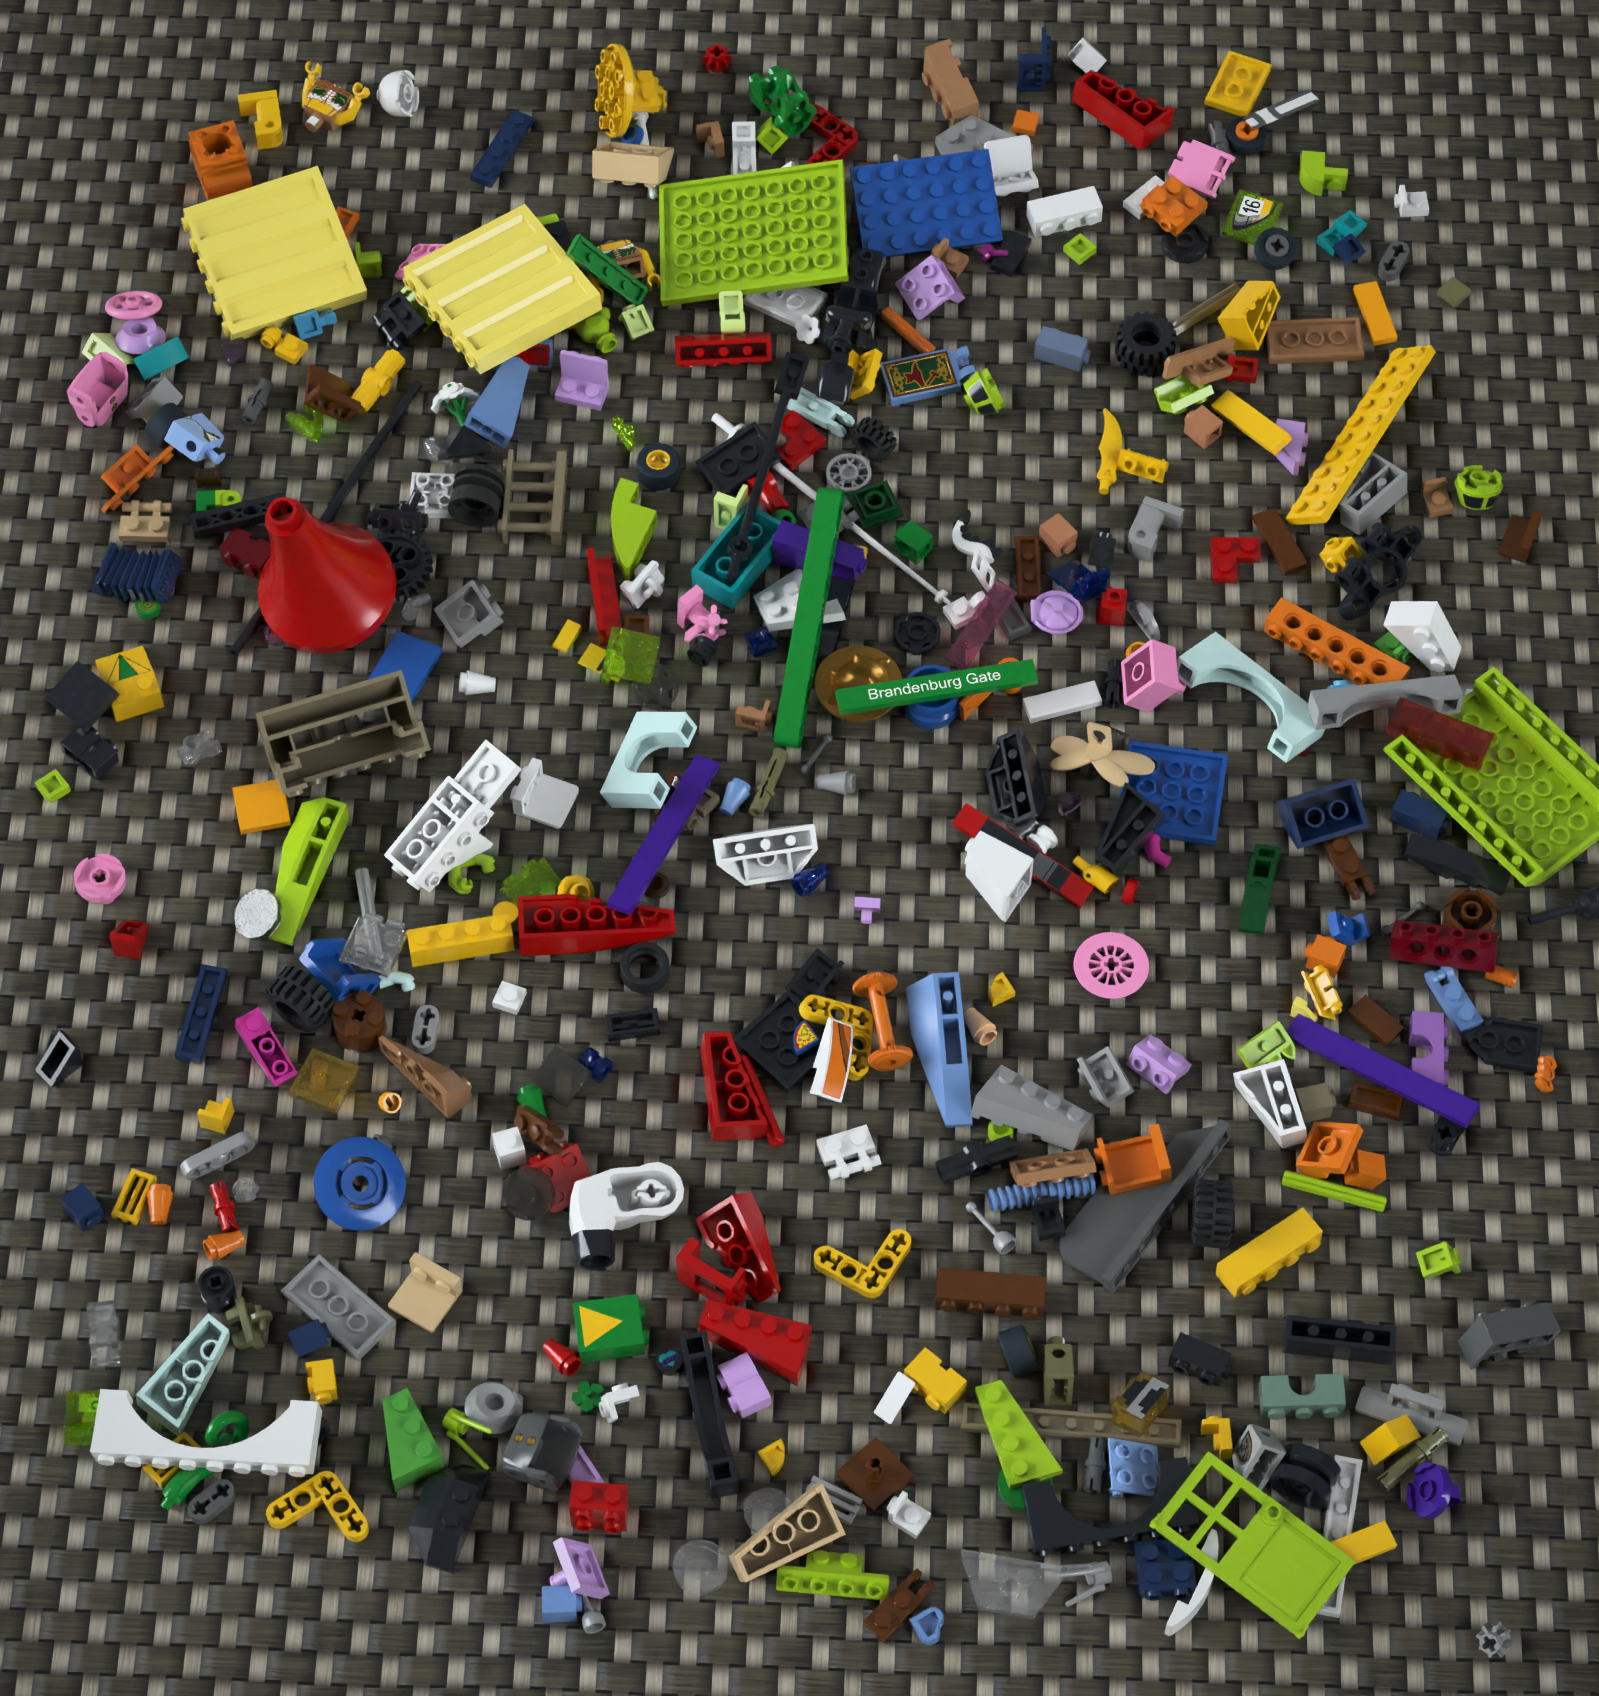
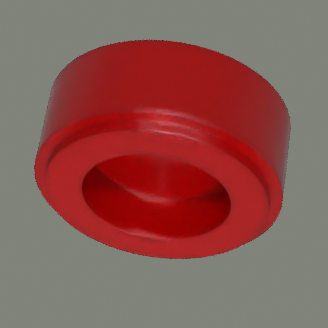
[1121,878,1139,905]

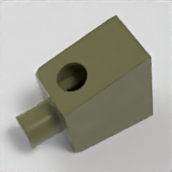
[1043,1336,1074,1406]

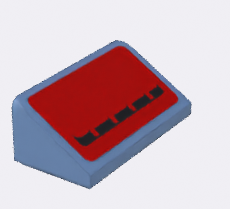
[515,339,554,368]

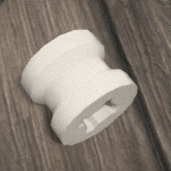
[1026,825,1058,854]

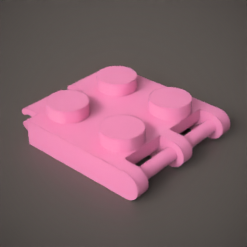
[1168,140,1235,199]

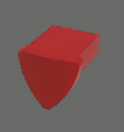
[1226,353,1258,384]

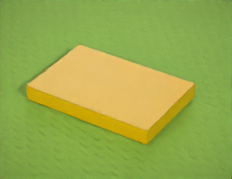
[1204,51,1272,117]

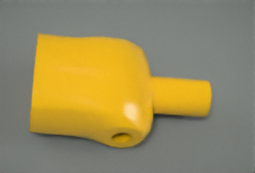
[1072,855,1120,894]

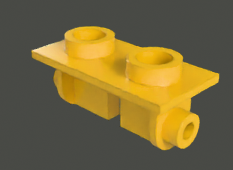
[1116,448,1169,483]
[1301,965,1343,1021]

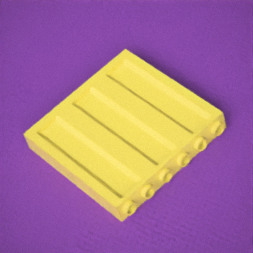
[181,166,367,343]
[403,204,602,374]

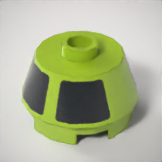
[963,368,1006,416]
[1454,465,1503,510]

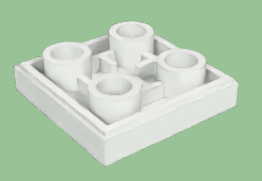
[409,472,455,519]

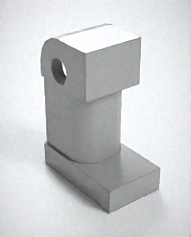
[1127,496,1184,562]

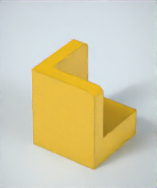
[197,1097,235,1134]

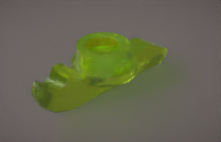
[611,415,634,452]

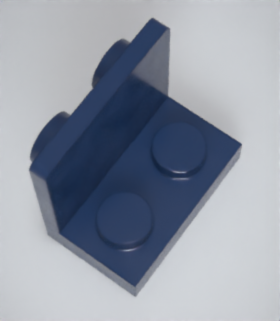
[1017,27,1051,92]

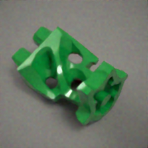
[749,65,817,136]

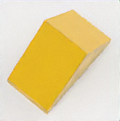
[1360,1414,1421,1466]

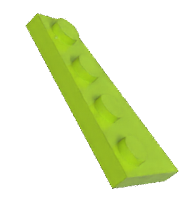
[975,1380,1063,1490]

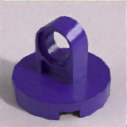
[1407,1462,1461,1519]

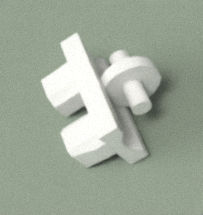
[620,560,665,609]

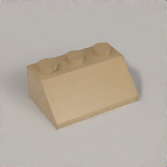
[592,141,674,187]

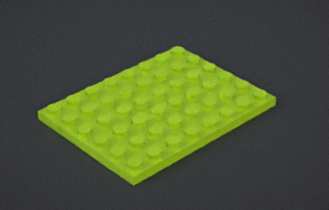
[659,159,849,306]

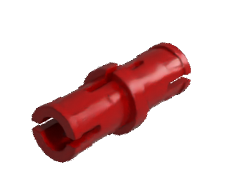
[209,1181,239,1233]

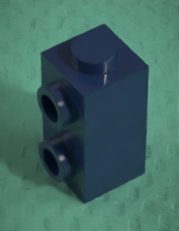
[1389,790,1450,840]

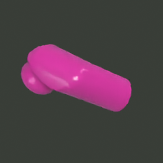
[1144,833,1172,868]

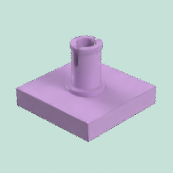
[550,1537,610,1599]

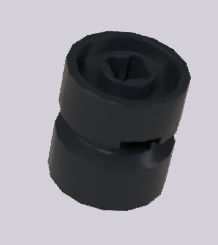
[198,1266,237,1313]

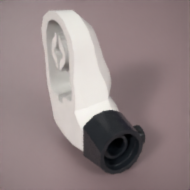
[569,1162,684,1270]

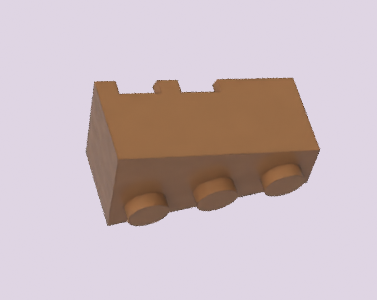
[922,38,979,125]

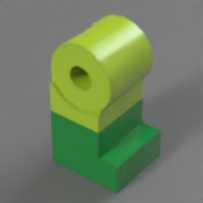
[196,490,242,513]

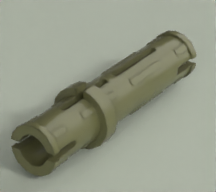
[749,748,789,818]
[1376,1426,1449,1492]

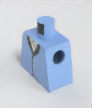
[164,413,226,464]

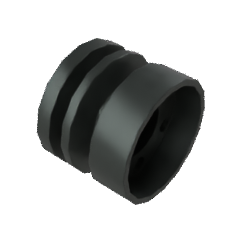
[448,463,505,527]

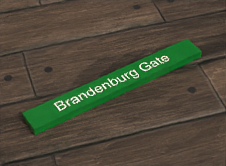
[835,659,1038,715]

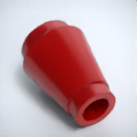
[542,1338,582,1376]

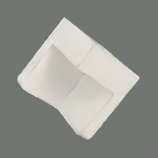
[1068,38,1107,73]

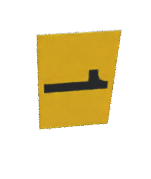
[577,643,632,682]

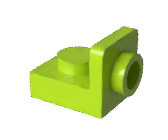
[1416,1241,1462,1280]

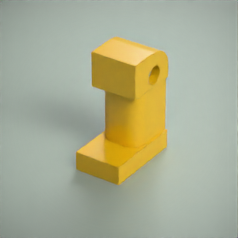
[237,90,284,150]

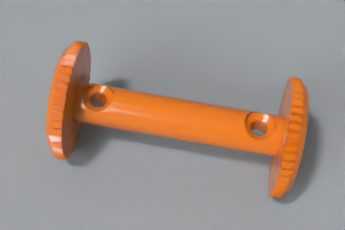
[852,972,913,1071]

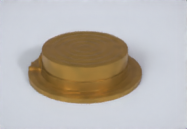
[815,646,902,722]

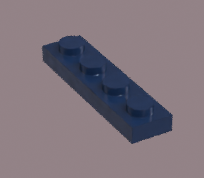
[470,109,534,188]
[175,964,228,1064]

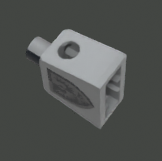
[1232,1424,1286,1491]

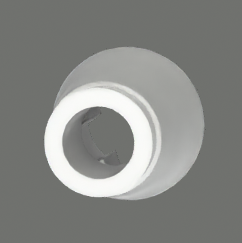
[459,670,496,695]

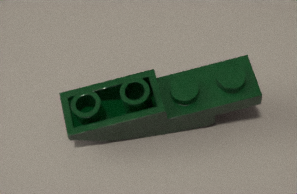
[1238,844,1281,935]

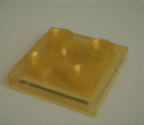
[289,1048,361,1115]

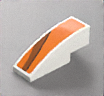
[810,1017,853,1103]

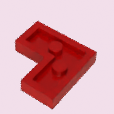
[776,410,826,471]
[1210,537,1261,583]

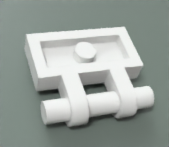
[816,1124,881,1180]

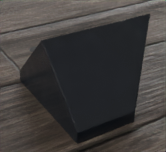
[438,425,492,461]
[35,1030,84,1087]

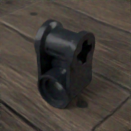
[1430,1115,1465,1156]

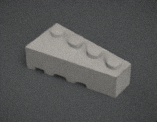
[970,1065,1092,1151]

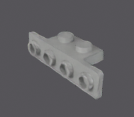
[1355,1383,1467,1446]

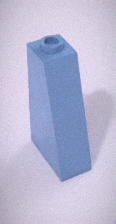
[464,356,530,449]

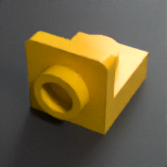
[1201,1416,1233,1460]

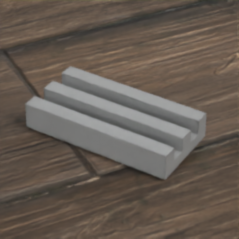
[806,1475,863,1526]

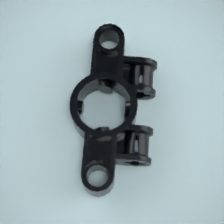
[1334,522,1422,621]

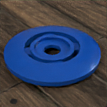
[314,1137,406,1231]

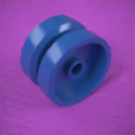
[904,664,959,730]

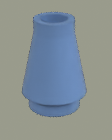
[719,778,751,817]

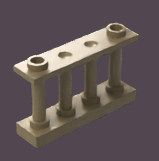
[497,449,568,546]

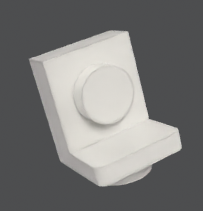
[1394,185,1429,217]
[886,1491,931,1539]

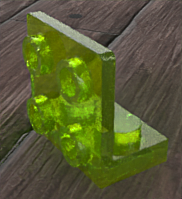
[599,626,660,684]

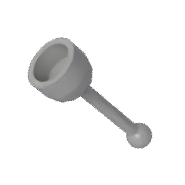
[966,1202,1017,1255]
[582,1595,606,1634]

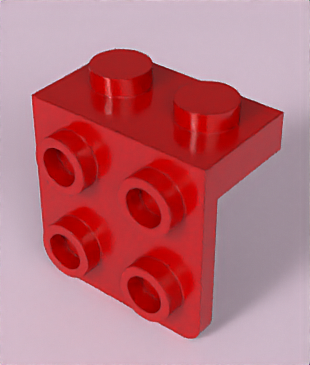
[523,1140,592,1213]

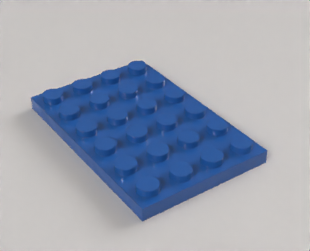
[849,149,1003,258]

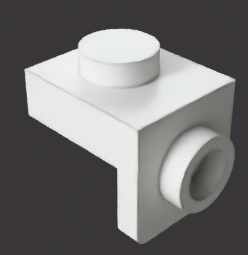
[599,1383,640,1424]

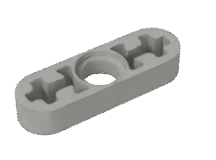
[180,1131,255,1180]

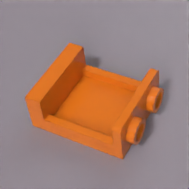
[1093,1124,1173,1196]

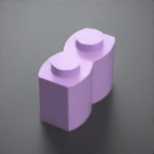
[715,1352,772,1418]

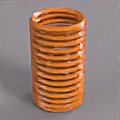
[1485,965,1518,989]

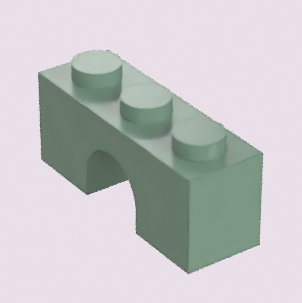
[1258,1374,1346,1420]

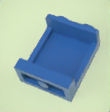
[299,938,382,1002]

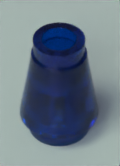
[791,863,829,897]

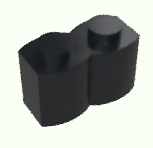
[60,726,119,780]

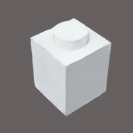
[492,1126,527,1170]

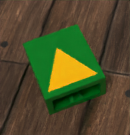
[573,1294,649,1363]

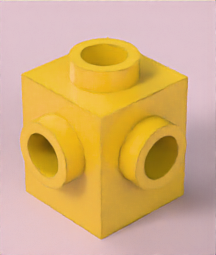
[1319,537,1364,573]

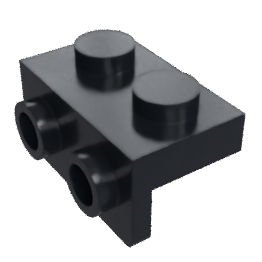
[785,948,844,1006]

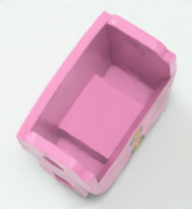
[67,351,128,427]

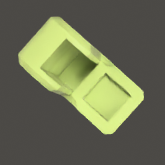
[719,291,745,334]

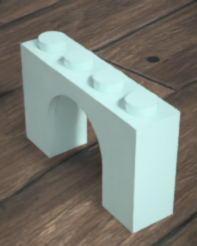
[600,712,697,809]

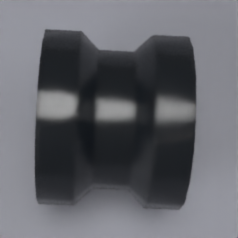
[687,635,718,667]

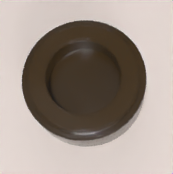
[645,872,669,899]

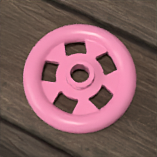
[105,291,162,320]

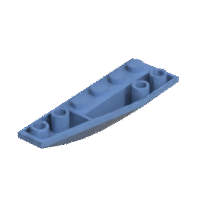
[906,972,973,1128]

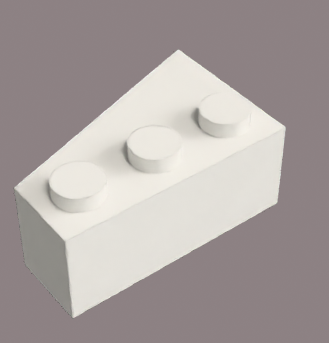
[1383,601,1462,672]

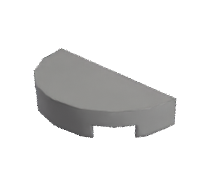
[1126,600,1160,641]

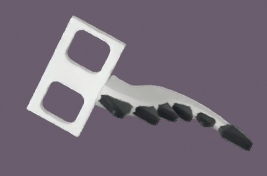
[952,510,1002,594]

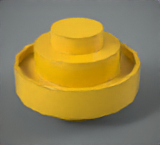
[557,874,595,900]

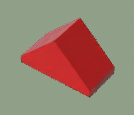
[110,919,149,960]

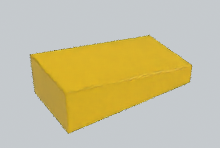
[553,619,582,653]

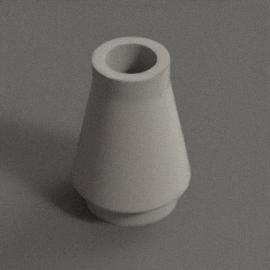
[817,770,856,796]

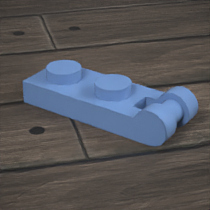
[1424,966,1483,1036]

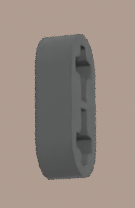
[1378,241,1410,282]
[188,1479,236,1525]

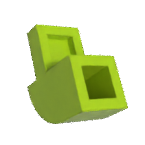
[1299,151,1348,196]

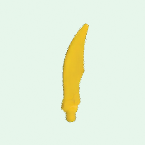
[1097,408,1122,495]

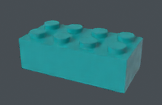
[691,503,781,610]

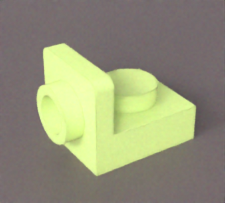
[618,304,655,340]

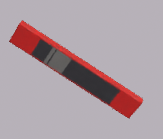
[951,803,1095,909]

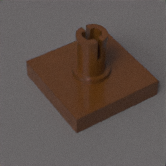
[835,1437,914,1514]

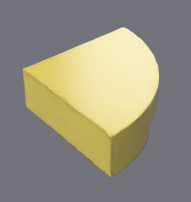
[1290,996,1318,1022]

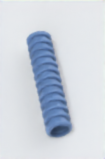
[987,1173,1096,1213]

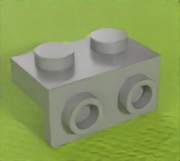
[1077,1046,1135,1108]

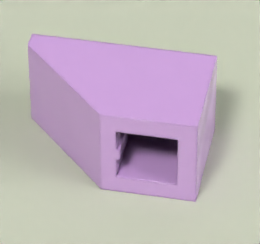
[1275,419,1309,476]

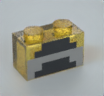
[1111,1371,1170,1438]

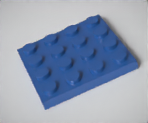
[1119,740,1228,846]

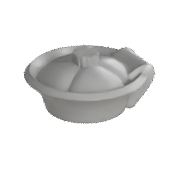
[465,1382,523,1434]

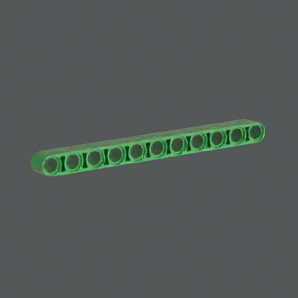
[774,487,845,749]

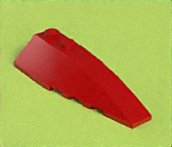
[518,894,675,956]

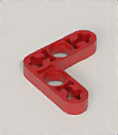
[807,104,858,164]

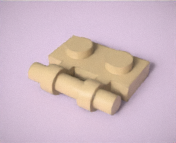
[118,500,172,542]

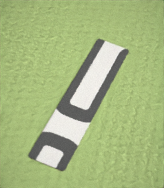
[1243,90,1320,129]

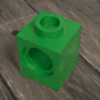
[894,520,933,565]

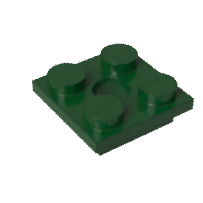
[846,480,904,530]

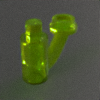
[285,404,324,442]

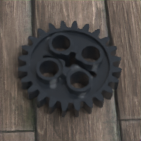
[377,529,433,602]

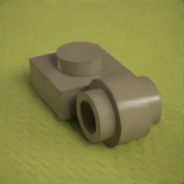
[683,789,720,830]

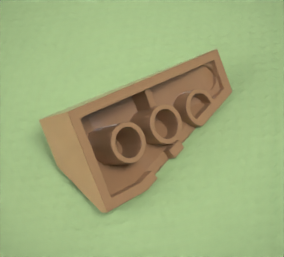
[378,1035,472,1119]

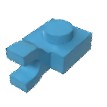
[293,308,338,340]

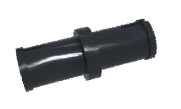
[1104,659,1123,709]

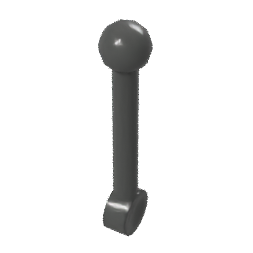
[801,733,833,775]
[1382,901,1425,936]

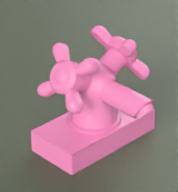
[677,584,728,644]

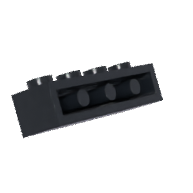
[1282,1315,1397,1365]

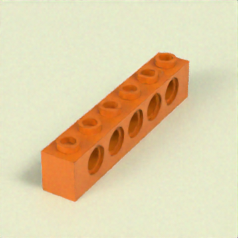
[1264,597,1410,685]

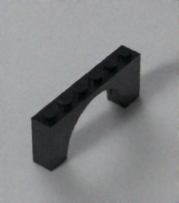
[1020,1457,1199,1557]

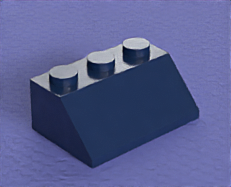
[1276,778,1369,849]

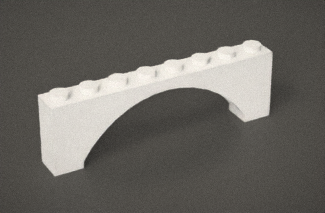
[90,1389,322,1477]

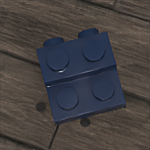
[1134,1538,1196,1601]

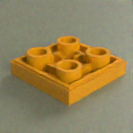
[232,780,291,835]

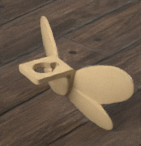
[1050,722,1155,787]

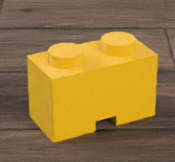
[904,1347,967,1414]

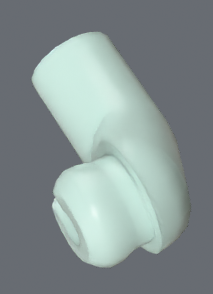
[379,971,415,992]

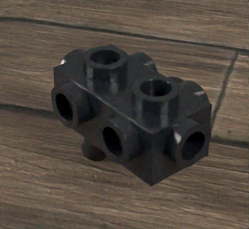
[368,490,429,534]

